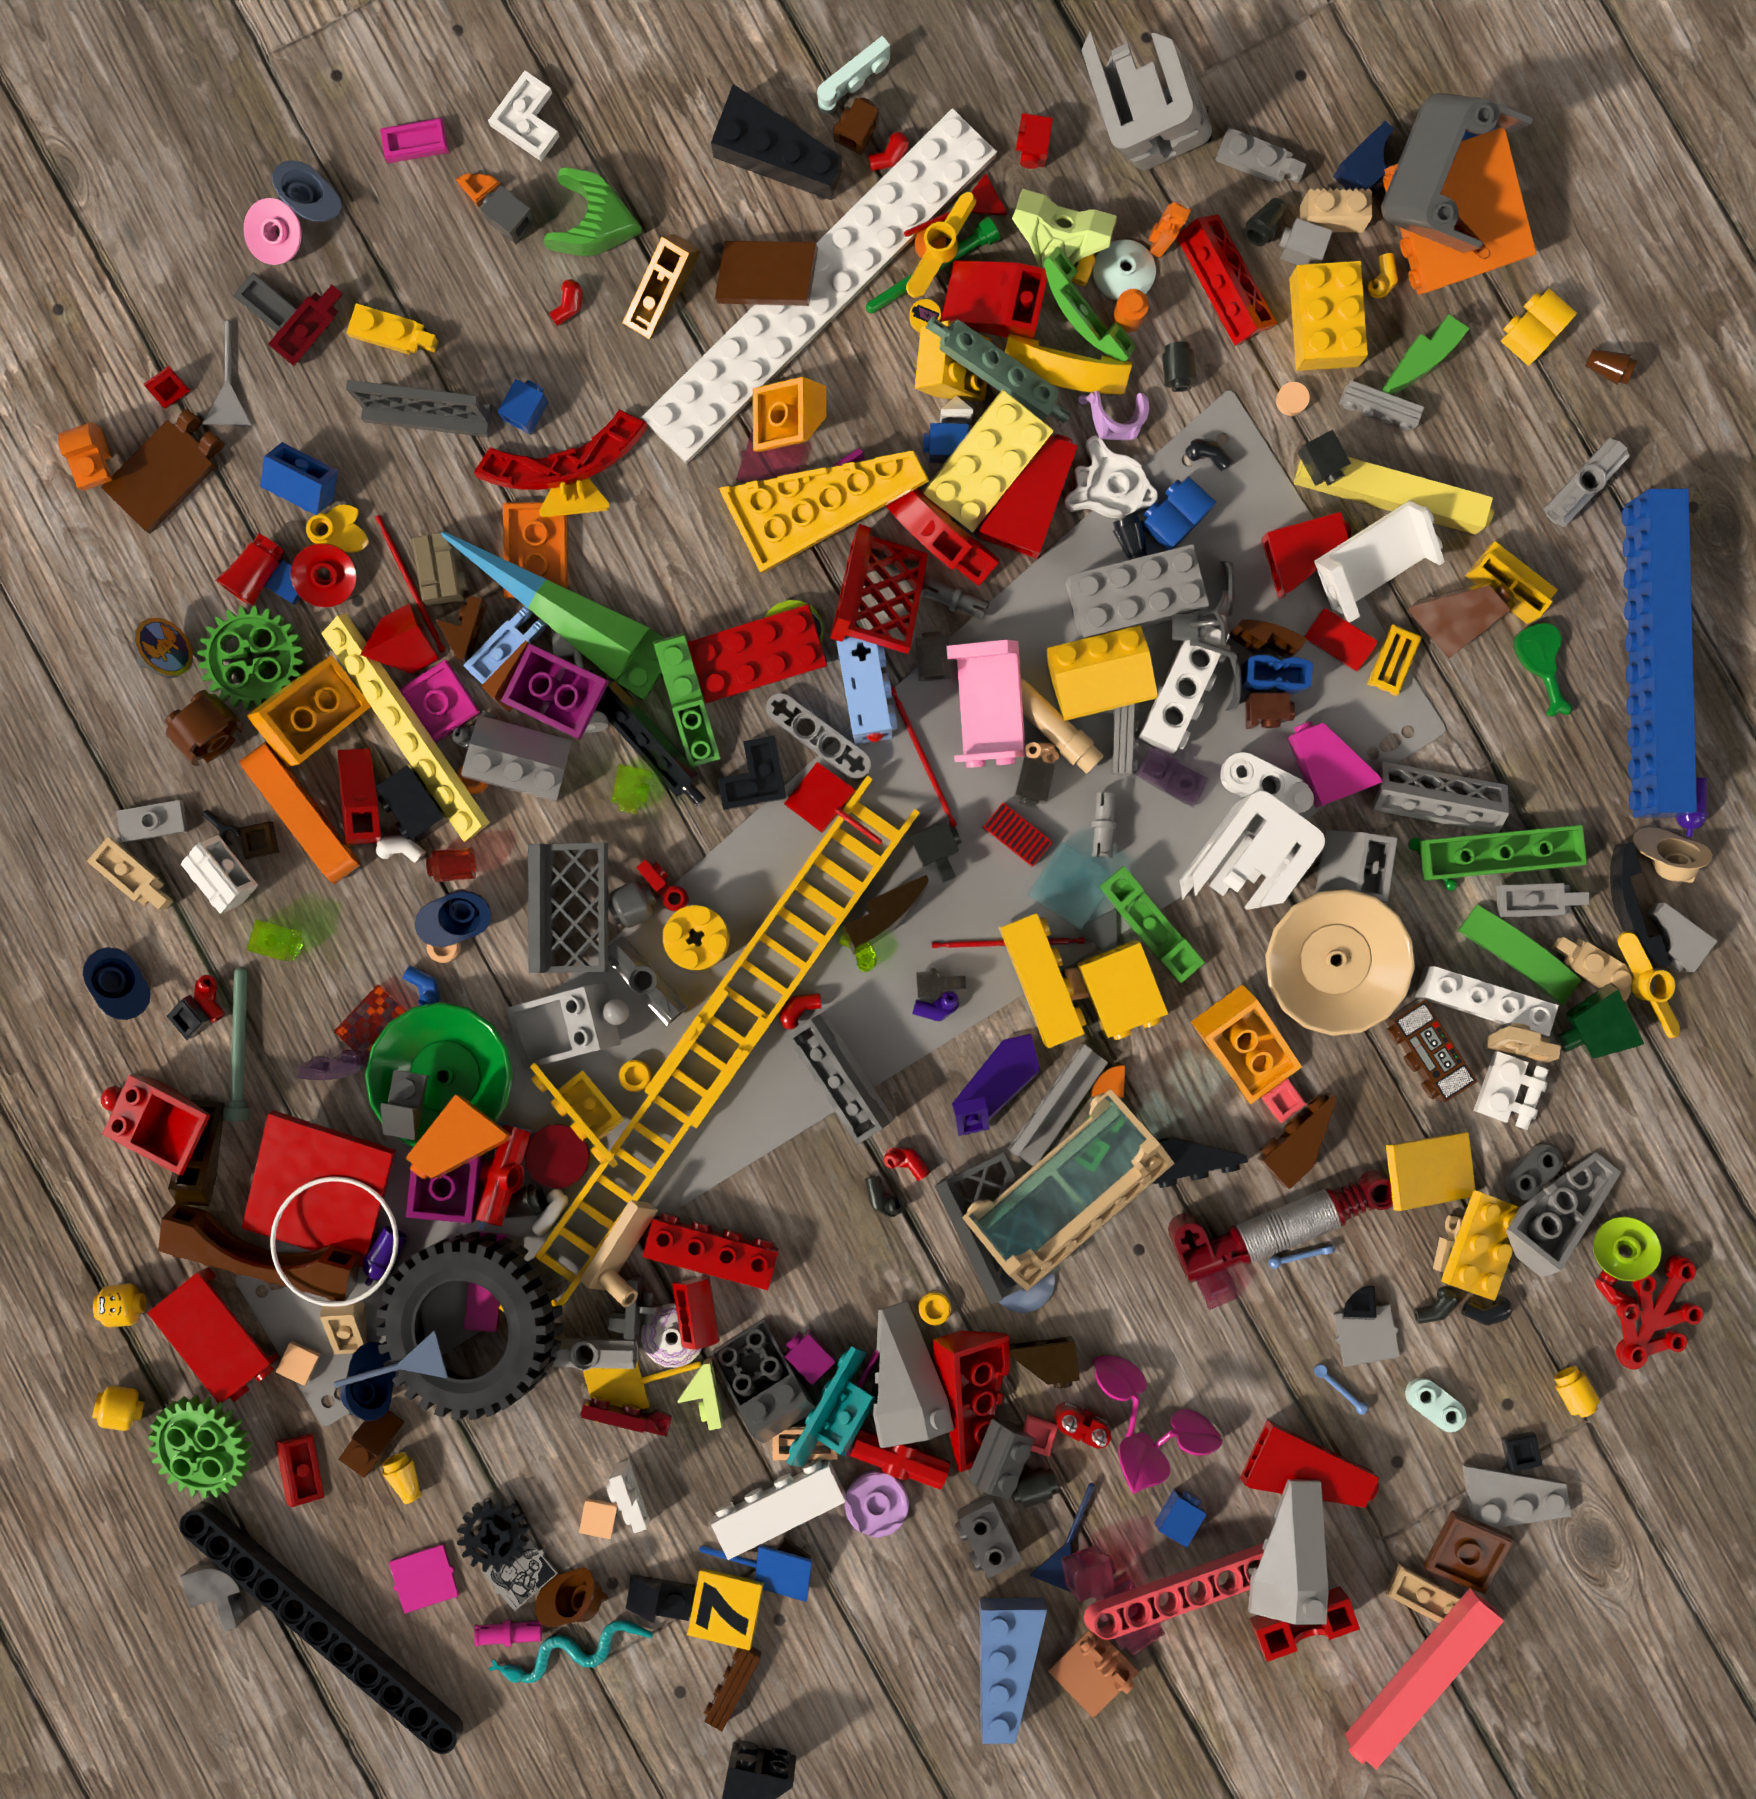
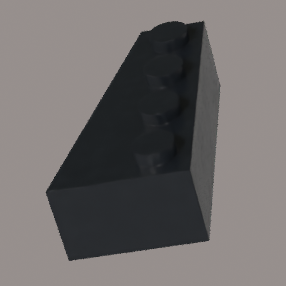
[711,84,842,200]

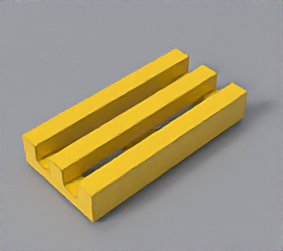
[1367,625,1422,696]

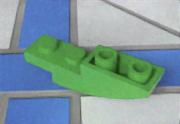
[653,633,720,767]

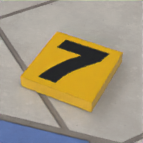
[687,1568,764,1650]

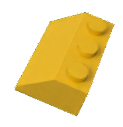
[1047,625,1158,721]

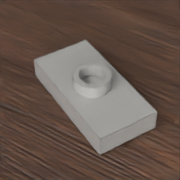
[116,800,188,843]

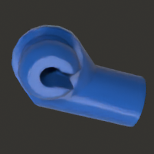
[403,965,440,1006]

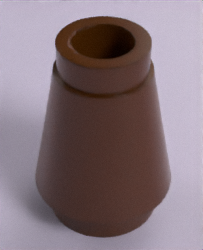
[1585,348,1637,385]

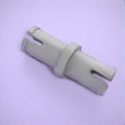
[1091,792,1117,859]

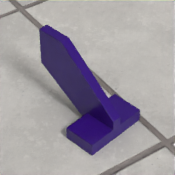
[952,1034,1040,1136]

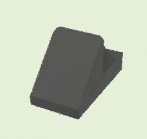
[381,1070,429,1140]

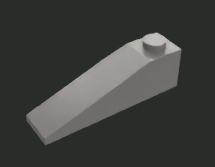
[1506,1152,1621,1277]

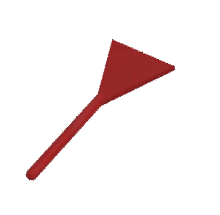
[904,173,1008,237]

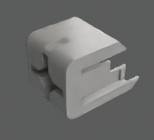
[1081,30,1212,170]

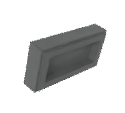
[233,272,297,333]

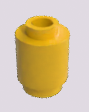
[1554,1366,1600,1418]

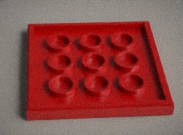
[242,1110,396,1267]

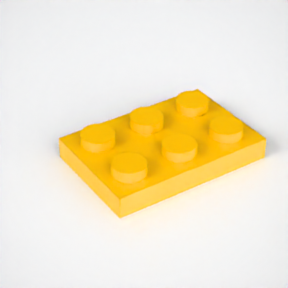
[1441,1190,1520,1301]

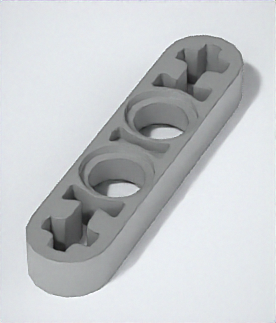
[766,693,871,780]

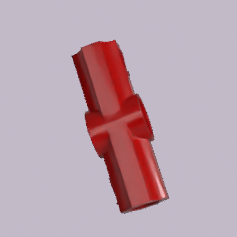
[474,1125,531,1227]
[850,1428,951,1490]

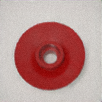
[290,543,357,607]

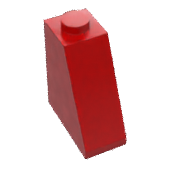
[1261,512,1351,599]

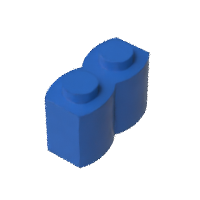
[1143,476,1217,550]
[1241,655,1313,695]

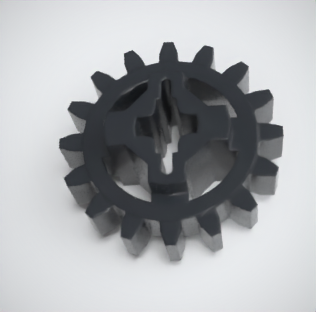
[457,1498,529,1572]

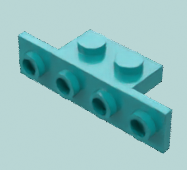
[786,1346,877,1467]

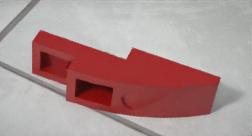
[886,488,1000,586]

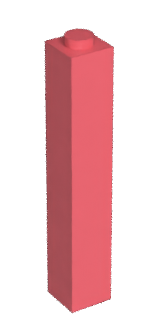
[1345,1588,1504,1770]

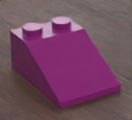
[501,644,609,740]

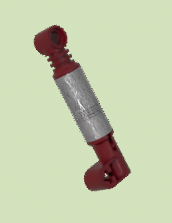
[1168,1170,1393,1283]

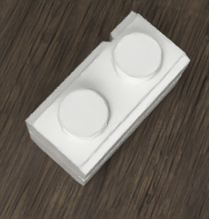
[181,835,258,914]

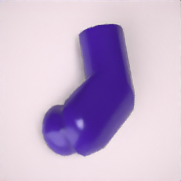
[912,991,959,1021]

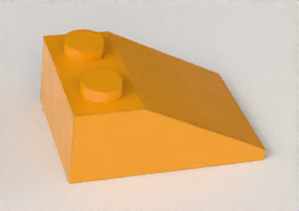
[246,655,371,767]
[1191,984,1302,1105]

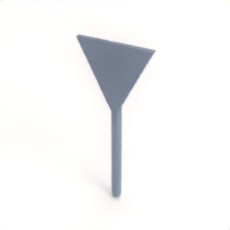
[334,1330,448,1387]

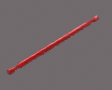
[375,515,446,653]
[891,687,957,827]
[932,937,1085,948]

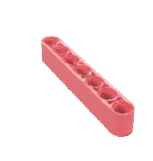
[1084,1543,1264,1640]

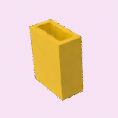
[1076,940,1168,1040]

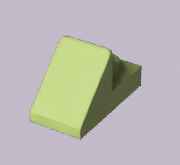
[677,1358,724,1430]

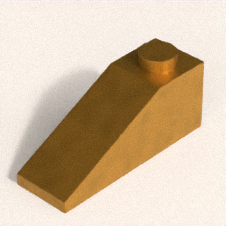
[623,234,702,339]

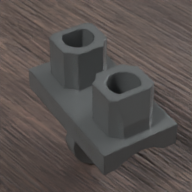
[608,1276,663,1340]

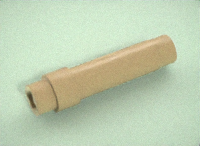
[1021,678,1104,774]

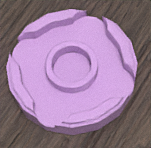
[845,1470,909,1538]

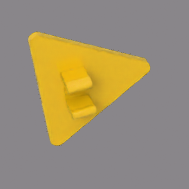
[539,478,610,517]

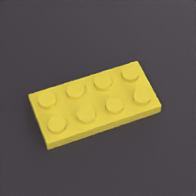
[923,389,1053,532]

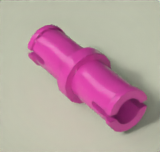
[474,1619,542,1647]

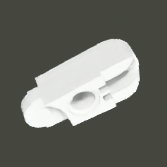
[1221,752,1314,814]

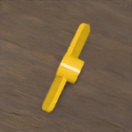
[906,192,976,298]
[1617,931,1680,1038]

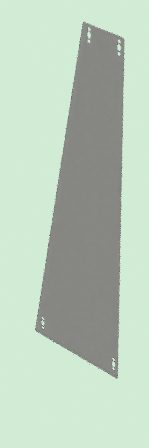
[235,390,1446,1426]

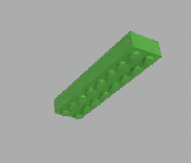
[1419,825,1587,881]

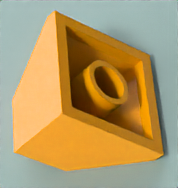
[753,377,827,452]

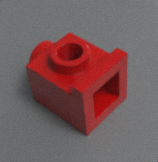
[1015,113,1053,169]

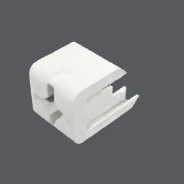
[1179,791,1325,910]

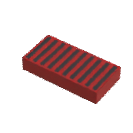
[983,802,1053,867]

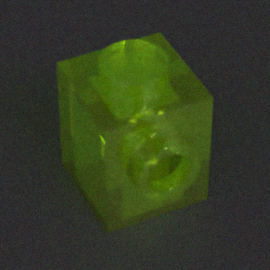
[247,919,303,961]

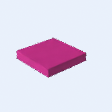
[399,659,482,743]

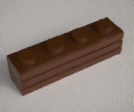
[703,1647,761,1731]

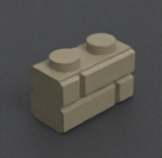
[412,532,469,606]

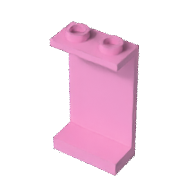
[947,640,1026,768]

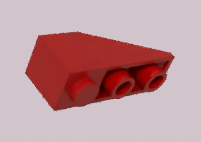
[337,748,381,845]

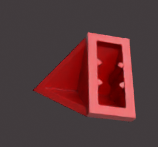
[360,603,440,674]

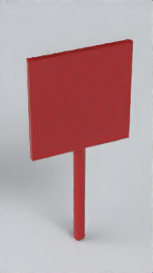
[784,762,882,845]

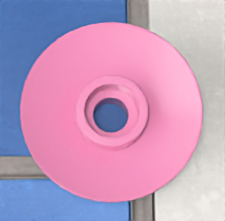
[244,198,302,265]

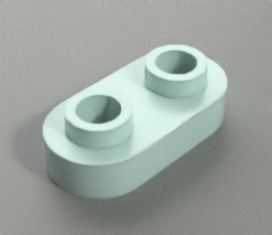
[1405,1377,1467,1432]

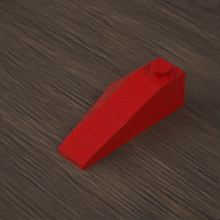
[933,1330,1010,1472]

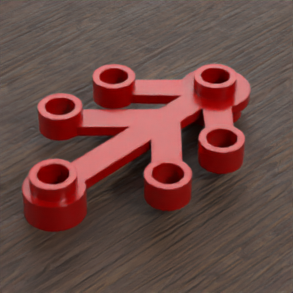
[1616,1255,1703,1370]

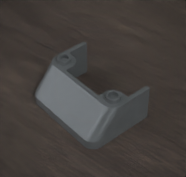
[1381,93,1534,253]

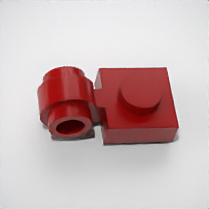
[636,859,689,912]

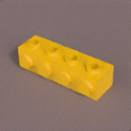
[998,913,1086,1048]

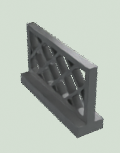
[346,380,493,438]
[528,842,609,973]
[934,1152,1061,1305]

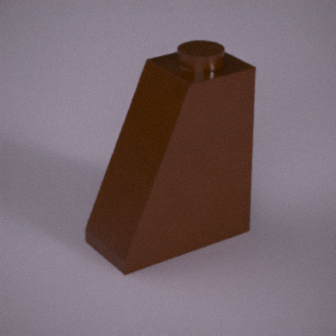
[1408,579,1515,658]

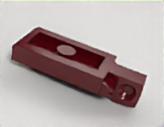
[268,284,343,367]
[580,1396,672,1437]

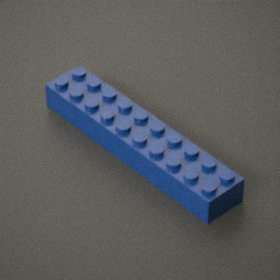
[1622,489,1697,818]

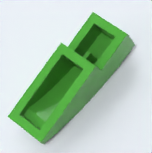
[1381,314,1470,395]

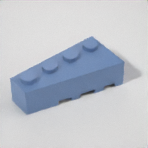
[979,1598,1047,1744]

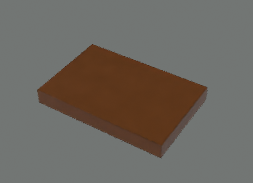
[715,241,818,306]

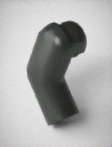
[865,1175,904,1217]

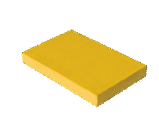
[1386,1132,1476,1211]

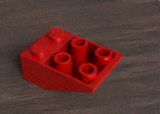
[941,260,1047,339]

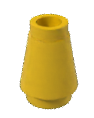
[382,1452,422,1504]

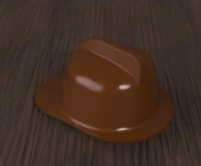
[535,1567,608,1627]

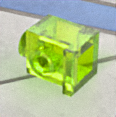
[611,764,654,815]

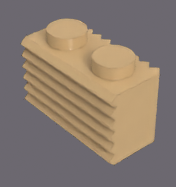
[1300,188,1372,232]

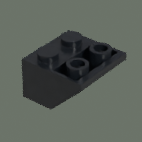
[722,1741,796,1799]

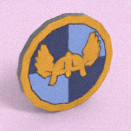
[133,618,193,680]

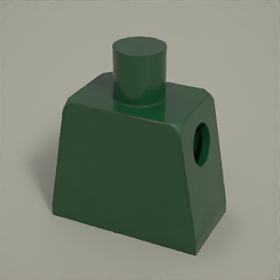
[1556,984,1644,1059]

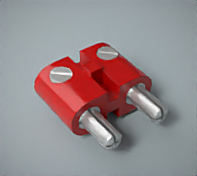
[1054,1402,1111,1449]

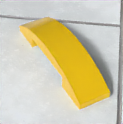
[1005,334,1133,394]

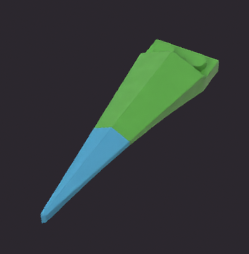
[441,532,664,701]

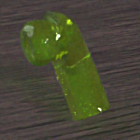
[839,933,877,972]

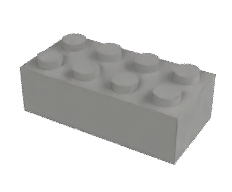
[1065,544,1209,640]

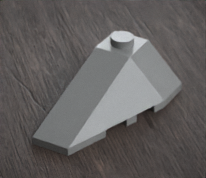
[873,1301,954,1448]
[1248,1479,1329,1625]

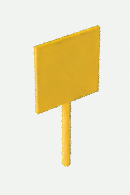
[583,1361,701,1409]

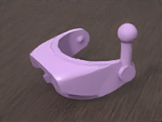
[1078,391,1149,440]

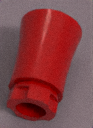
[215,533,285,607]

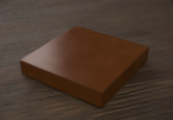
[1424,1510,1514,1595]

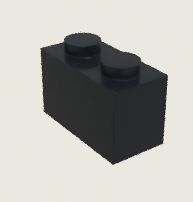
[376,765,449,842]

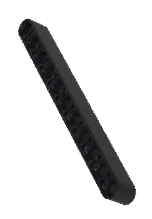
[179,1502,463,1754]

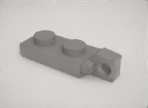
[1215,127,1306,183]
[1496,883,1590,918]

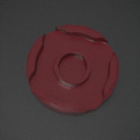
[525,1124,591,1189]

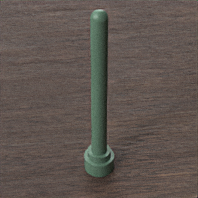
[223,967,250,1121]

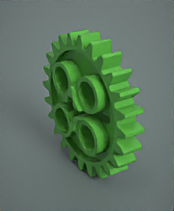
[197,606,306,710]
[148,1395,253,1499]

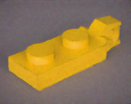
[347,303,439,355]

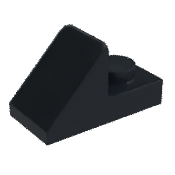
[626,1574,695,1623]

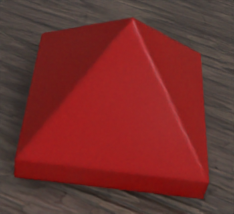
[144,366,190,409]

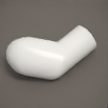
[532,1189,569,1236]

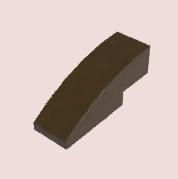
[843,875,929,955]

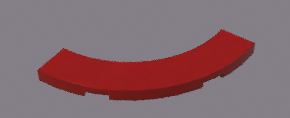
[474,409,648,490]

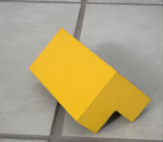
[1465,541,1558,624]

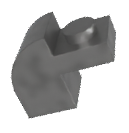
[180,1561,248,1632]

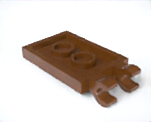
[101,408,225,534]

